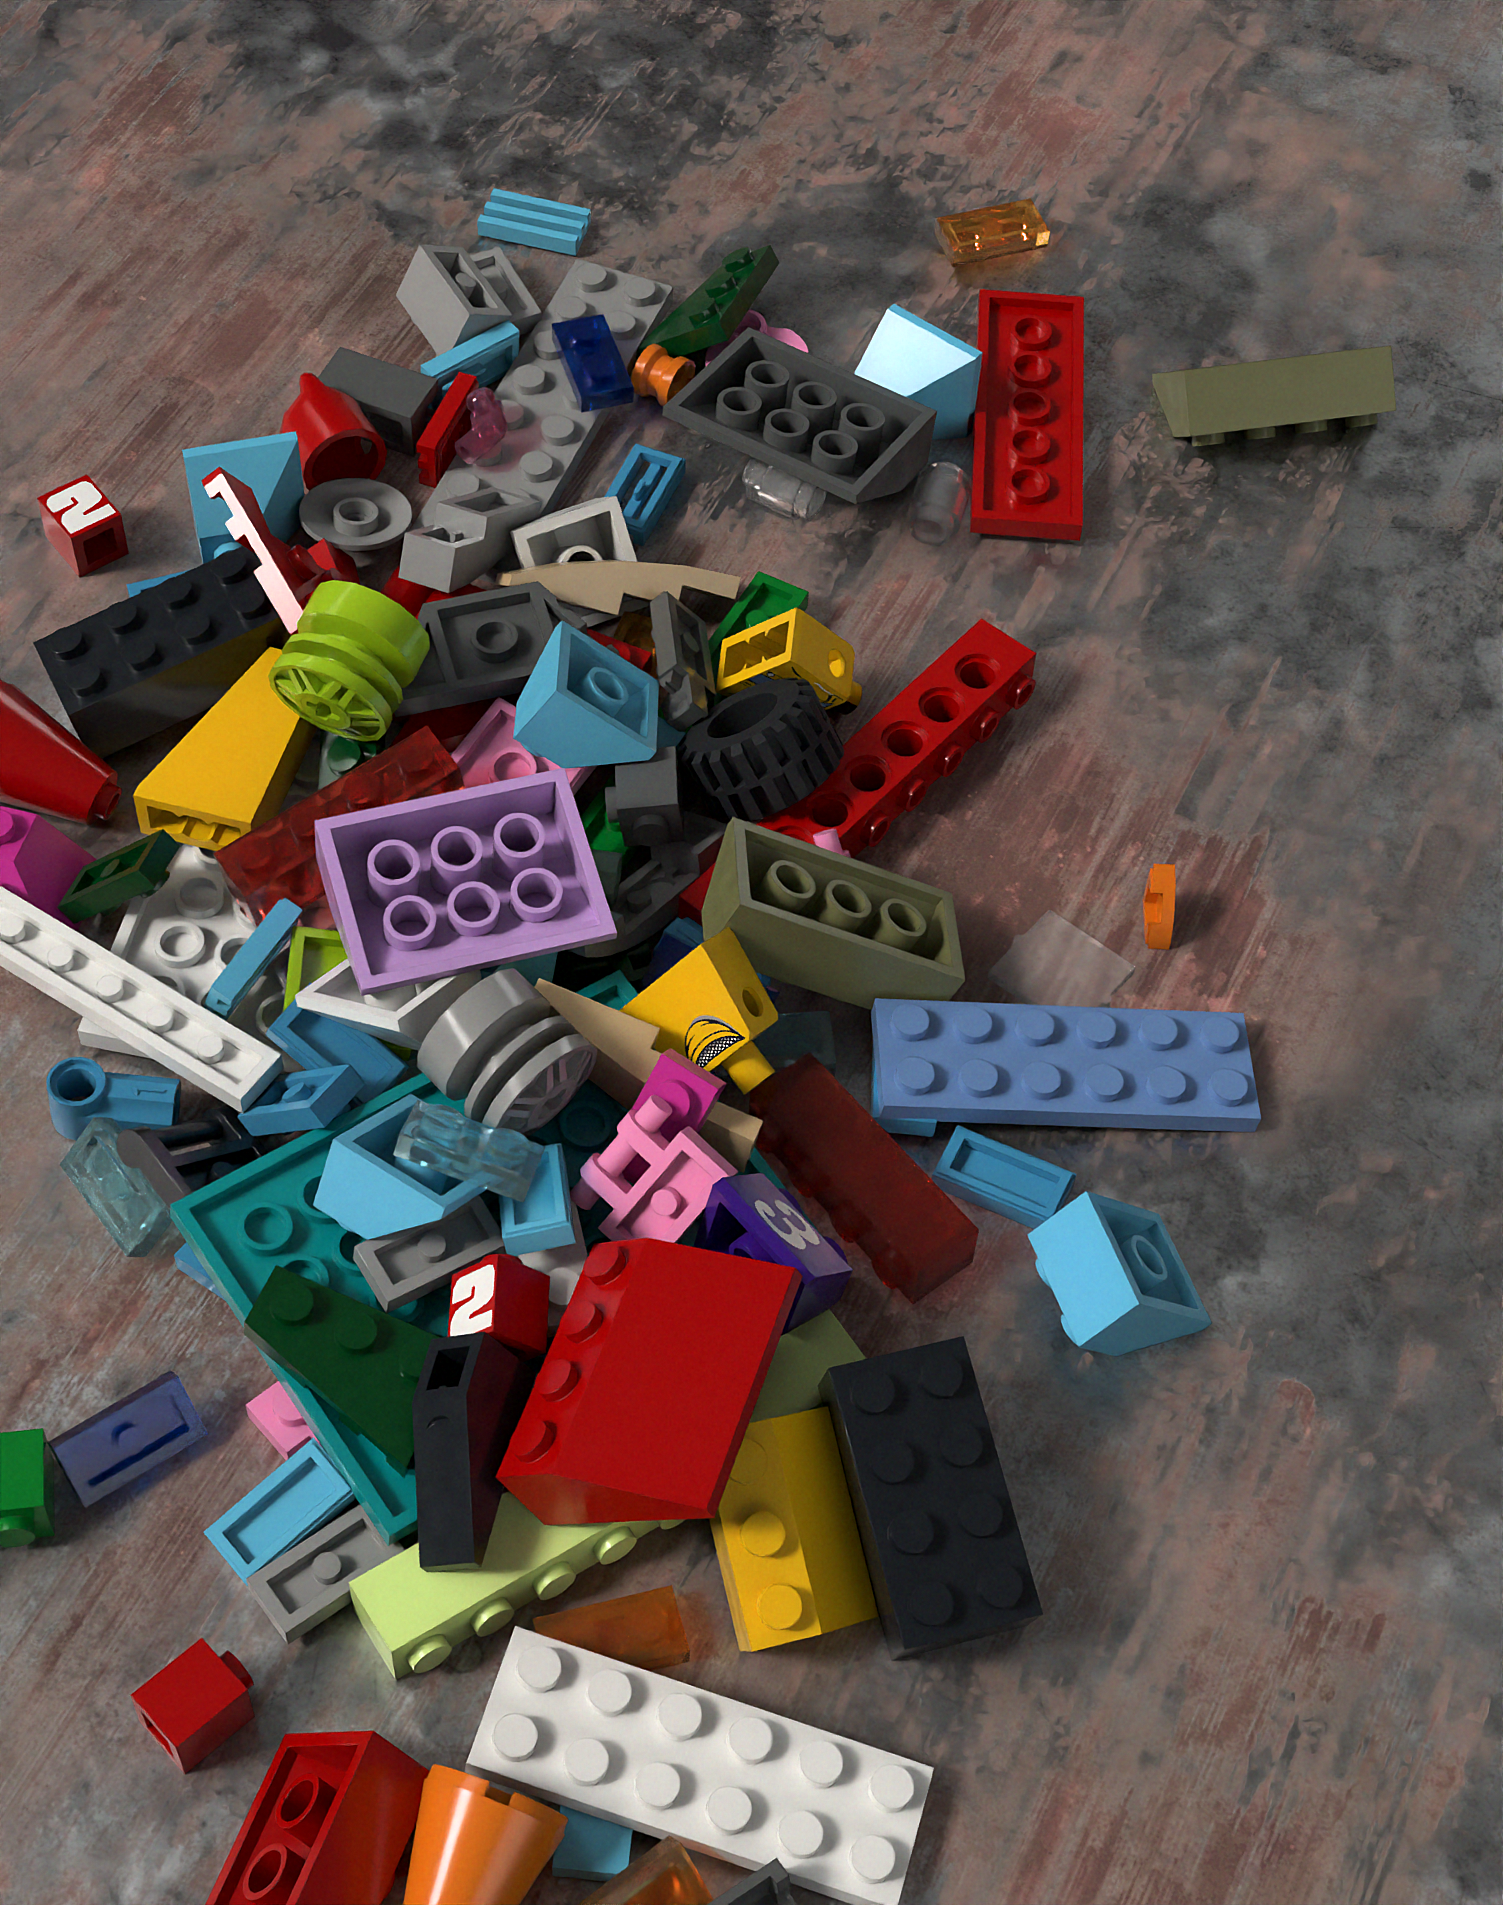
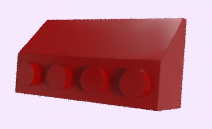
[205,1731,430,1905]

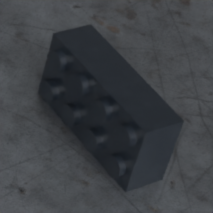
[33,546,291,759]
[818,1336,1043,1661]

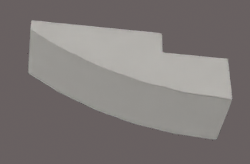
[398,487,541,593]

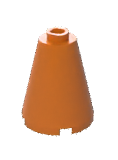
[403,1764,569,1905]

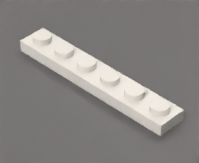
[0,886,284,1114]

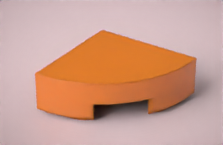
[1142,863,1176,950]

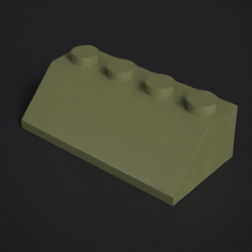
[1152,345,1396,446]
[702,817,965,1010]

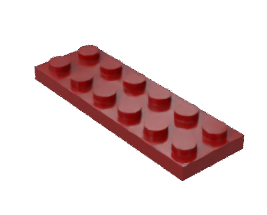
[970,289,1084,541]

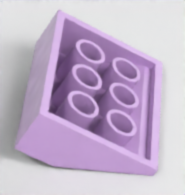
[314,768,617,996]

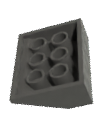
[662,327,937,504]

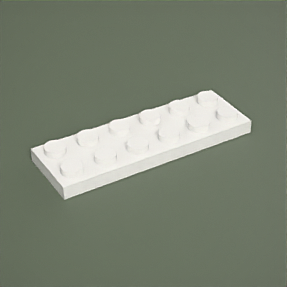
[465,1626,934,1905]

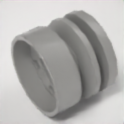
[417,968,597,1149]

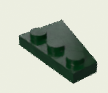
[636,245,780,361]
[244,1265,441,1478]

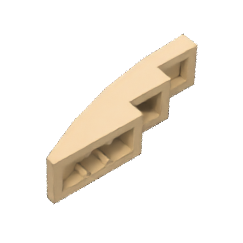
[495,560,741,615]
[535,978,763,1173]

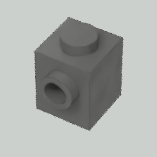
[605,746,685,847]

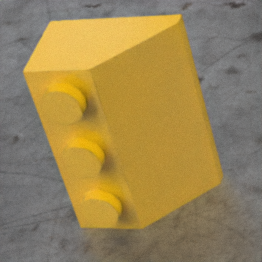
[709,1406,879,1652]

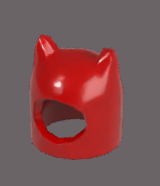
[280,372,387,491]

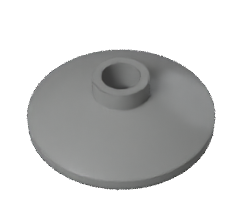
[299,478,412,551]

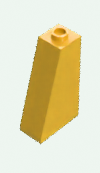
[133,647,318,861]

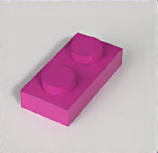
[618,1048,727,1185]

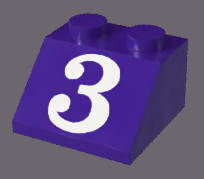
[693,1173,853,1336]

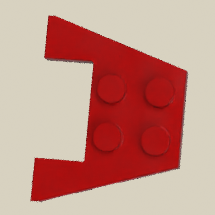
[201,467,360,636]

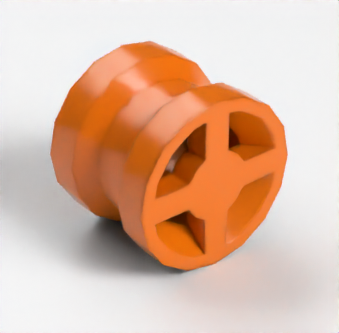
[631,343,695,406]

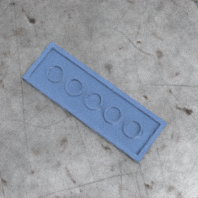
[871,998,1261,1132]

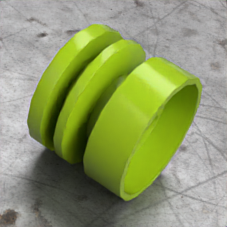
[268,580,430,741]

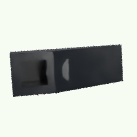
[412,1332,536,1572]

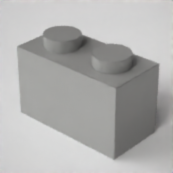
[396,245,513,356]

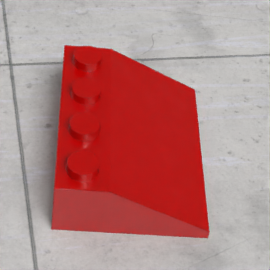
[496,1238,803,1525]

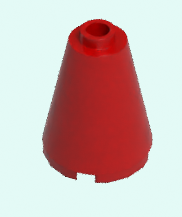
[0,679,122,825]

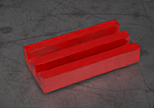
[416,371,480,488]

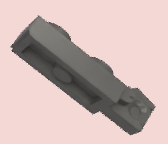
[650,591,716,732]

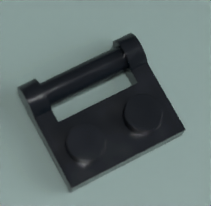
[117,1105,268,1209]

